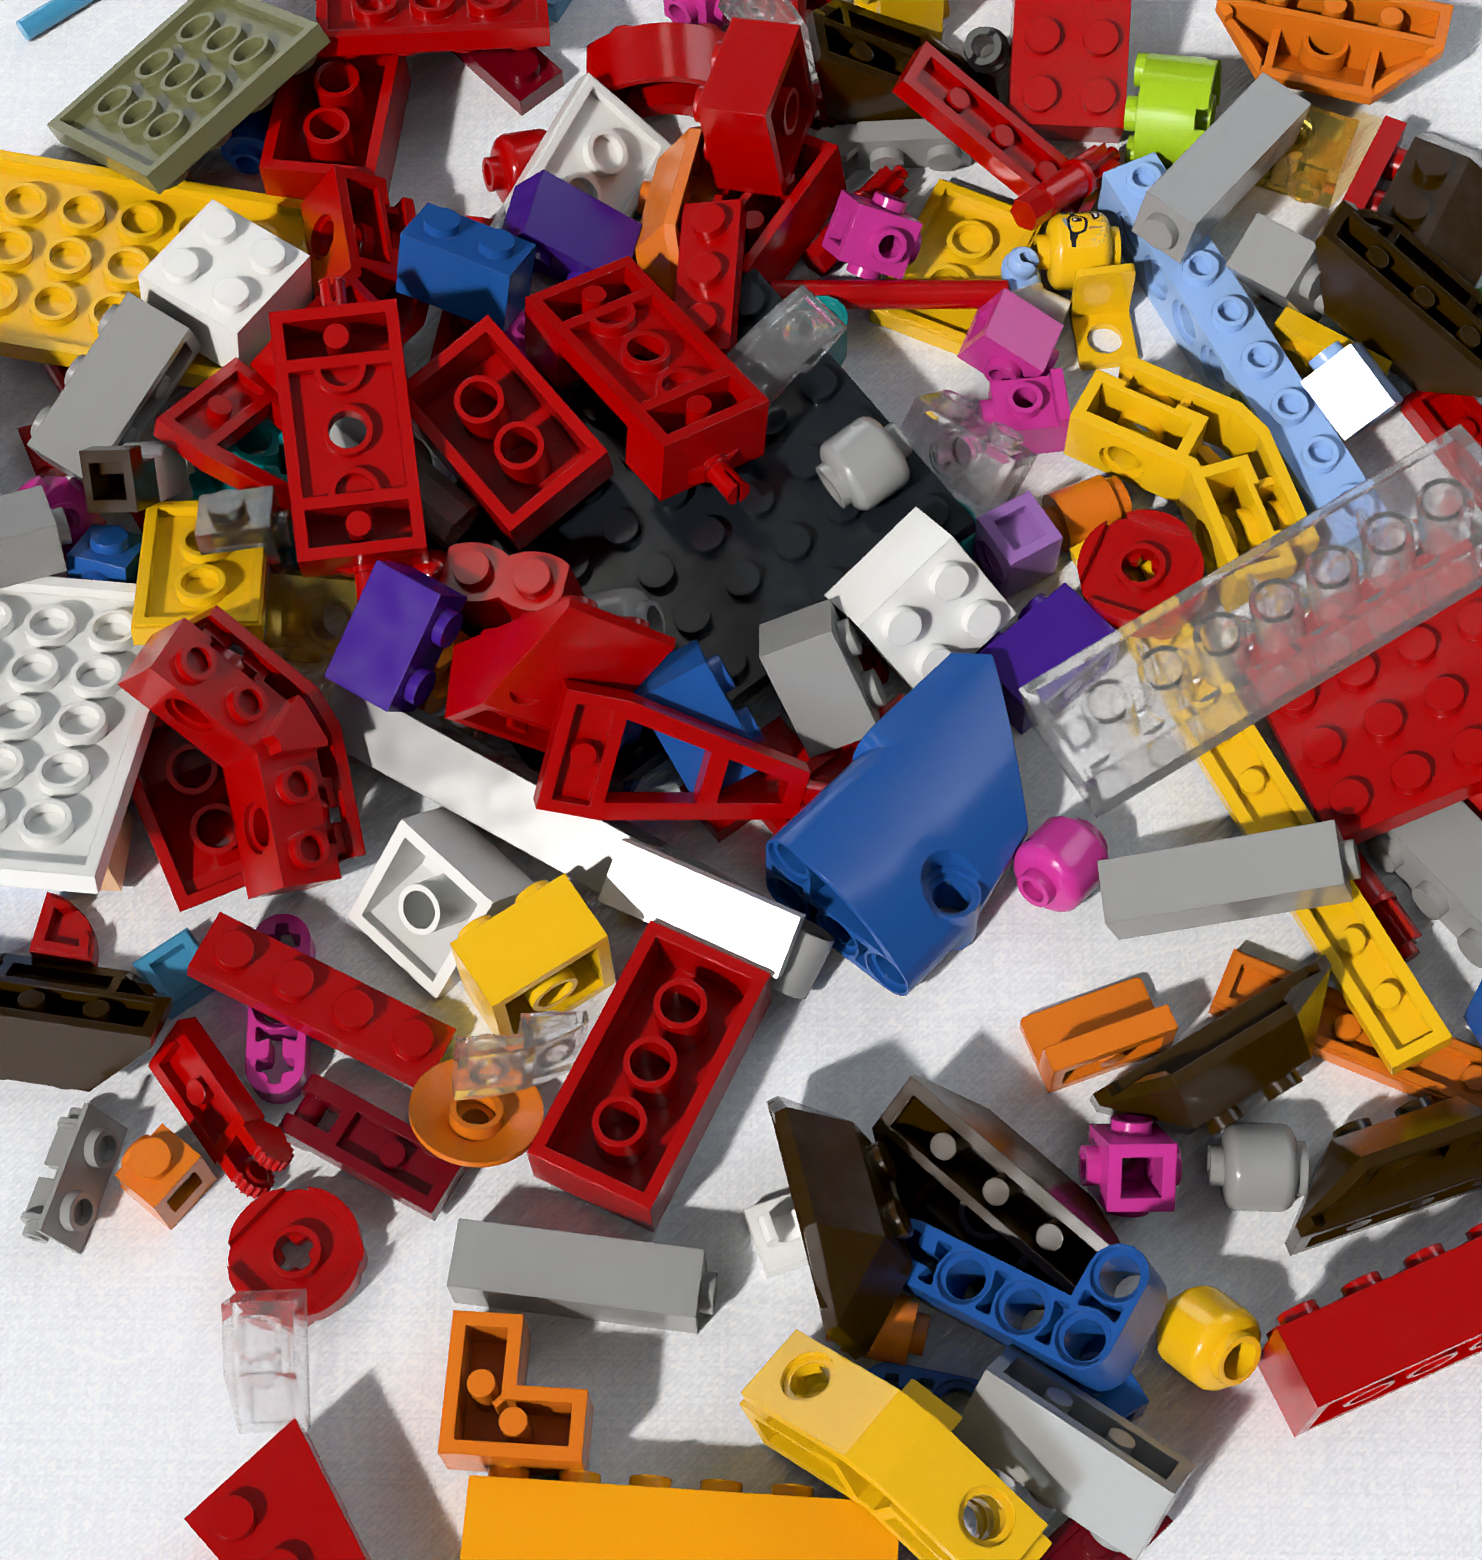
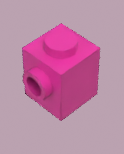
[957,288,1064,382]

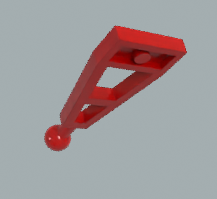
[153,357,447,581]
[533,679,829,820]

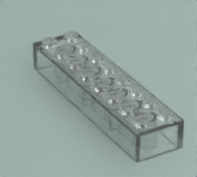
[1019,424,1482,818]

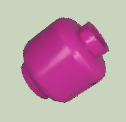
[1013,816,1109,912]

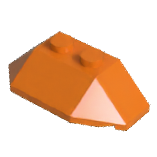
[1215,0,1454,105]
[632,126,720,302]

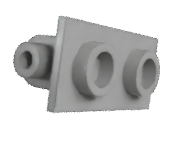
[20,1103,128,1254]

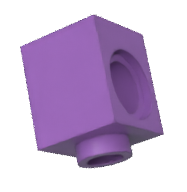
[972,491,1063,600]

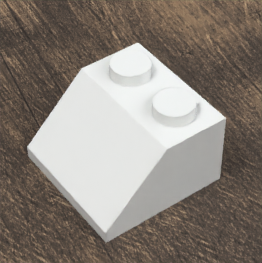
[347,806,534,1000]

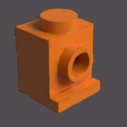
[115,1123,217,1230]

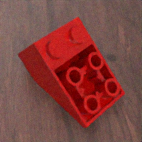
[445,596,676,752]

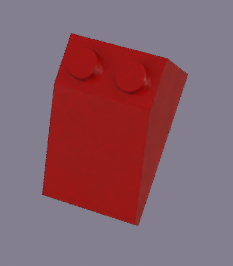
[131,716,245,912]

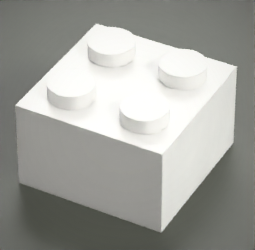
[138,199,312,367]
[824,507,1017,689]

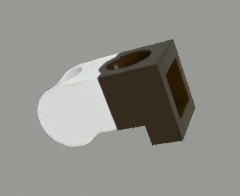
[79,442,187,513]

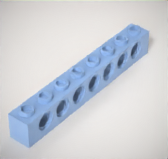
[1097,152,1393,579]

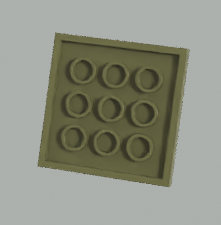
[47,0,331,195]

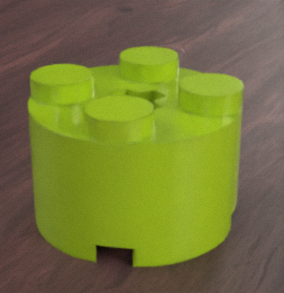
[1124,52,1222,170]

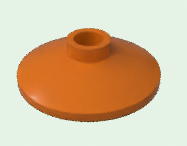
[408,1056,544,1168]

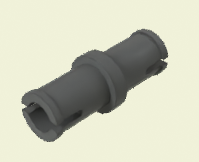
[964,27,1010,74]

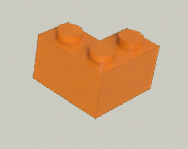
[438,1310,594,1476]

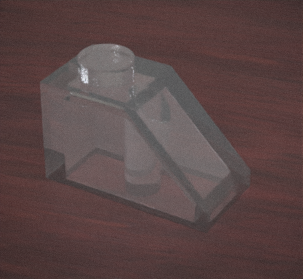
[221,1289,311,1434]

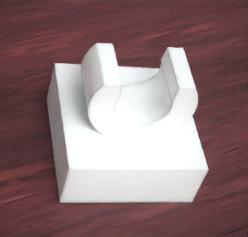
[744,1193,809,1279]

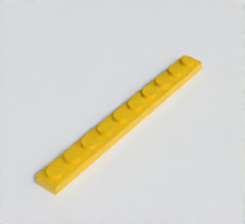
[1069,540,1452,1075]

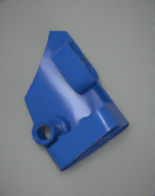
[766,653,1028,996]

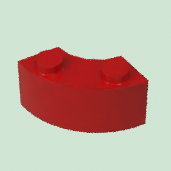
[586,22,726,118]

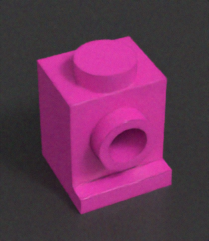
[978,368,1071,458]

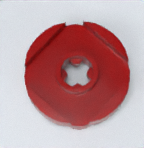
[1077,509,1205,635]
[227,1186,368,1329]

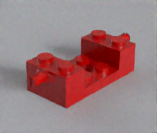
[525,255,769,505]
[268,276,430,602]

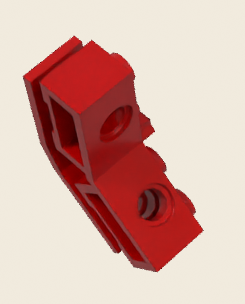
[250,165,429,393]
[117,605,366,899]

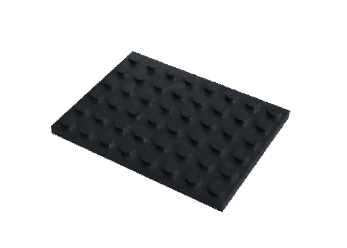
[426,267,977,792]

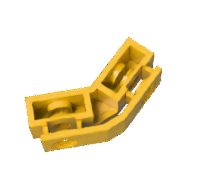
[1064,353,1316,611]
[739,1329,1052,1560]

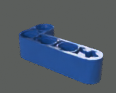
[903,1218,1168,1392]

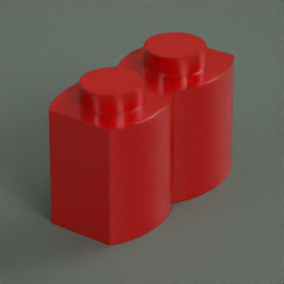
[439,542,585,630]

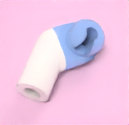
[1000,246,1071,324]

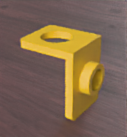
[1069,263,1138,371]

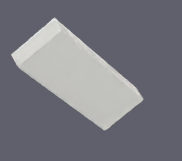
[597,838,806,979]

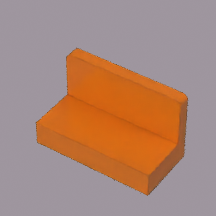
[1020,977,1178,1094]

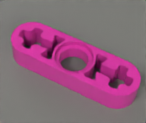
[245,914,316,1104]

